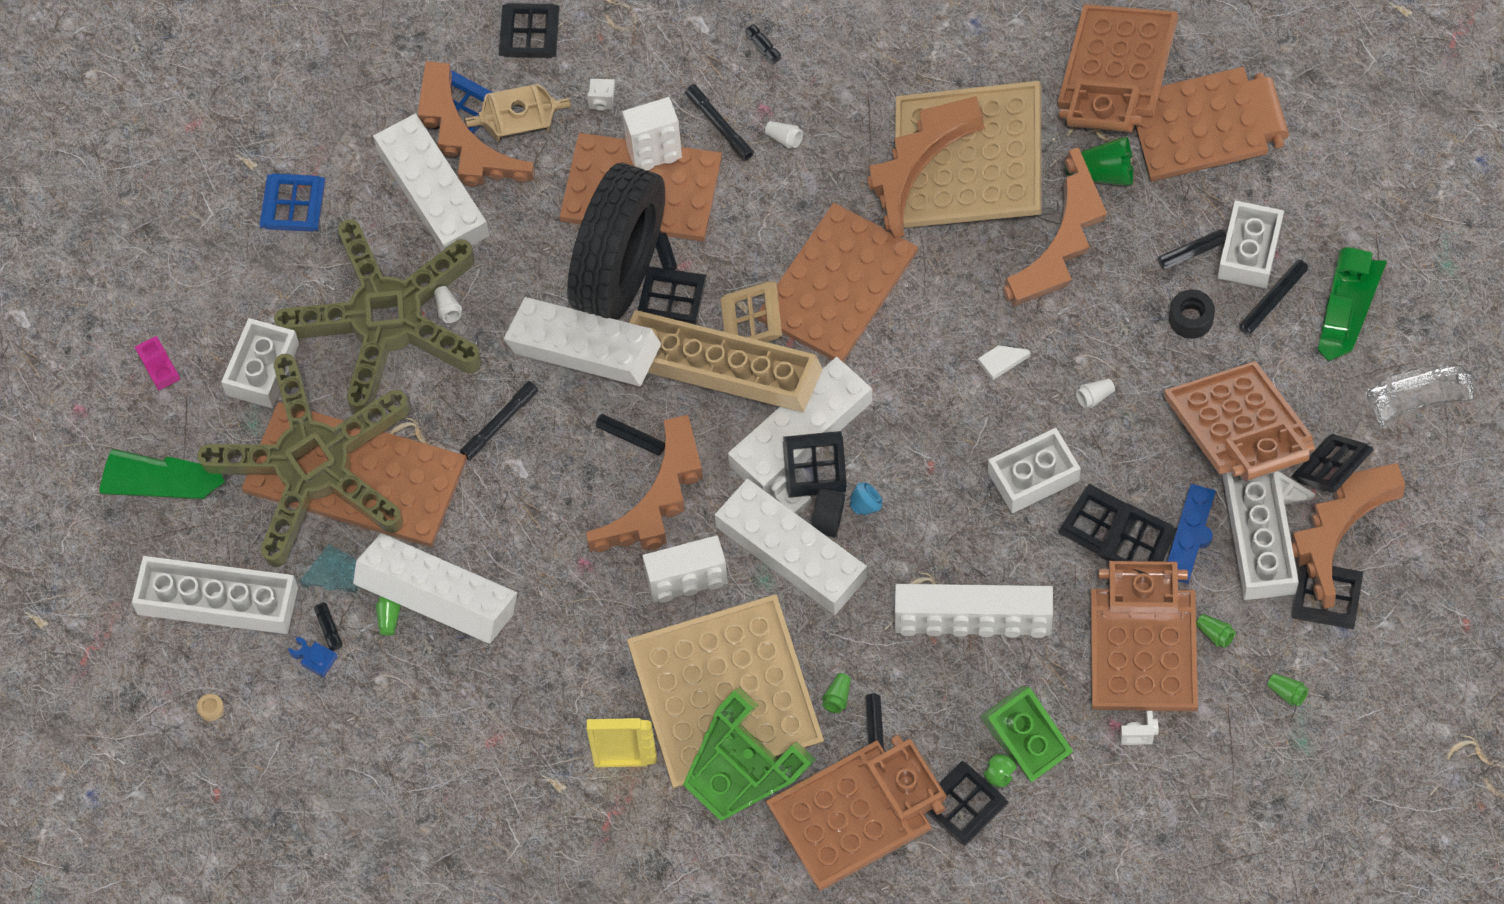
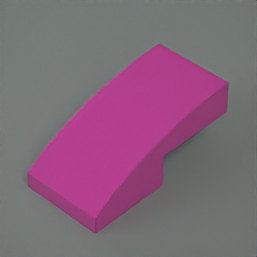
[134,336,181,391]

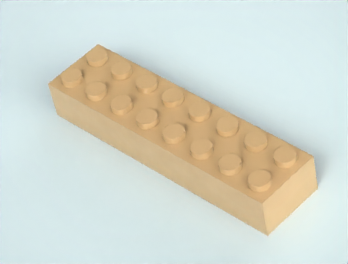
[629,310,823,412]

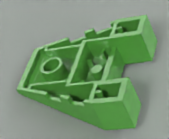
[683,687,816,821]

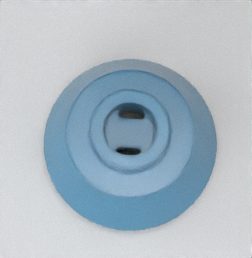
[850,482,883,515]

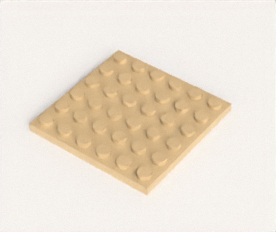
[895,81,1042,228]
[627,594,824,789]

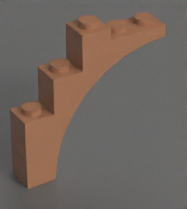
[418,61,535,187]
[867,96,985,238]
[586,415,703,552]
[1292,463,1405,609]

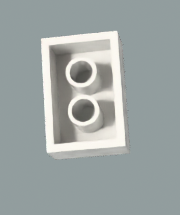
[622,97,682,170]
[1218,200,1284,289]
[221,318,299,409]
[988,428,1081,513]
[643,535,728,603]

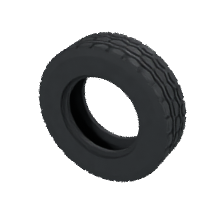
[567,162,666,320]

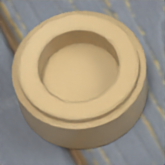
[197,694,224,721]

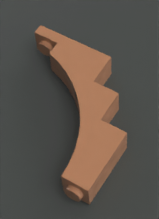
[1003,147,1107,306]

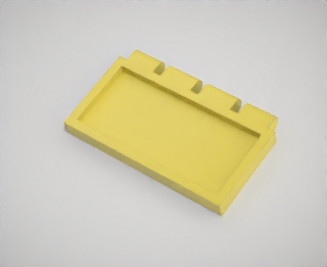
[587,718,657,767]

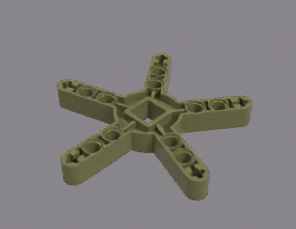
[274,219,482,414]
[197,354,410,567]

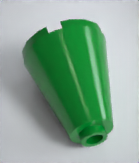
[1065,137,1134,186]

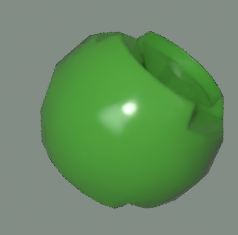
[984,754,1017,787]

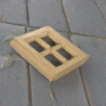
[721,281,782,342]

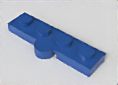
[1168,484,1216,584]

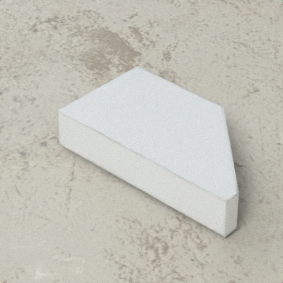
[978,345,1030,380]
[1279,472,1315,504]

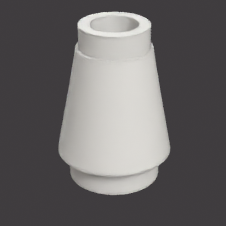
[765,121,803,148]
[434,286,462,323]
[1076,378,1115,408]

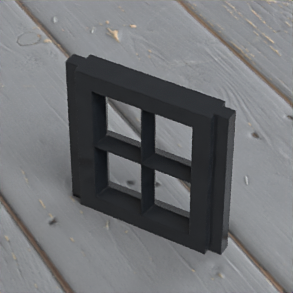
[499,3,560,58]
[638,266,706,325]
[783,431,847,498]
[1292,434,1374,493]
[1058,484,1139,555]
[1098,502,1177,575]
[1292,565,1363,630]
[926,760,1009,847]

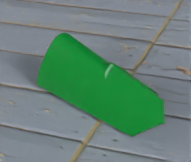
[1318,247,1387,362]
[99,448,225,499]

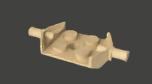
[464,84,571,142]

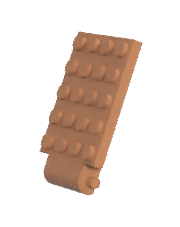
[1058,4,1179,132]
[1135,67,1289,182]
[1164,361,1315,481]
[1091,561,1198,711]
[766,735,947,892]

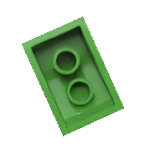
[980,686,1073,782]

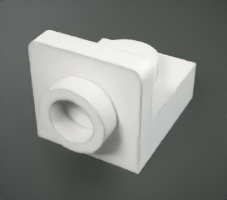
[587,79,615,111]
[771,476,811,514]
[1120,711,1158,745]

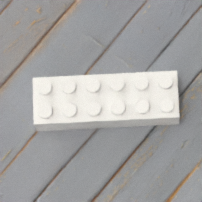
[373,113,490,251]
[504,297,661,387]
[728,357,872,494]
[1222,471,1299,600]
[715,478,867,615]
[353,533,517,644]
[132,556,298,634]
[895,584,1053,638]

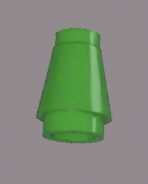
[375,597,401,636]
[1196,614,1236,648]
[822,673,851,713]
[1267,673,1309,706]

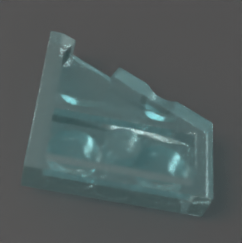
[300,544,360,593]

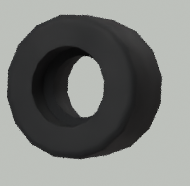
[1169,289,1215,339]
[811,488,845,537]

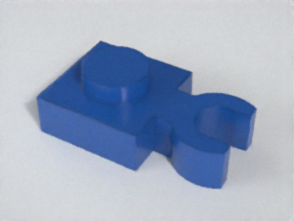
[288,637,337,678]

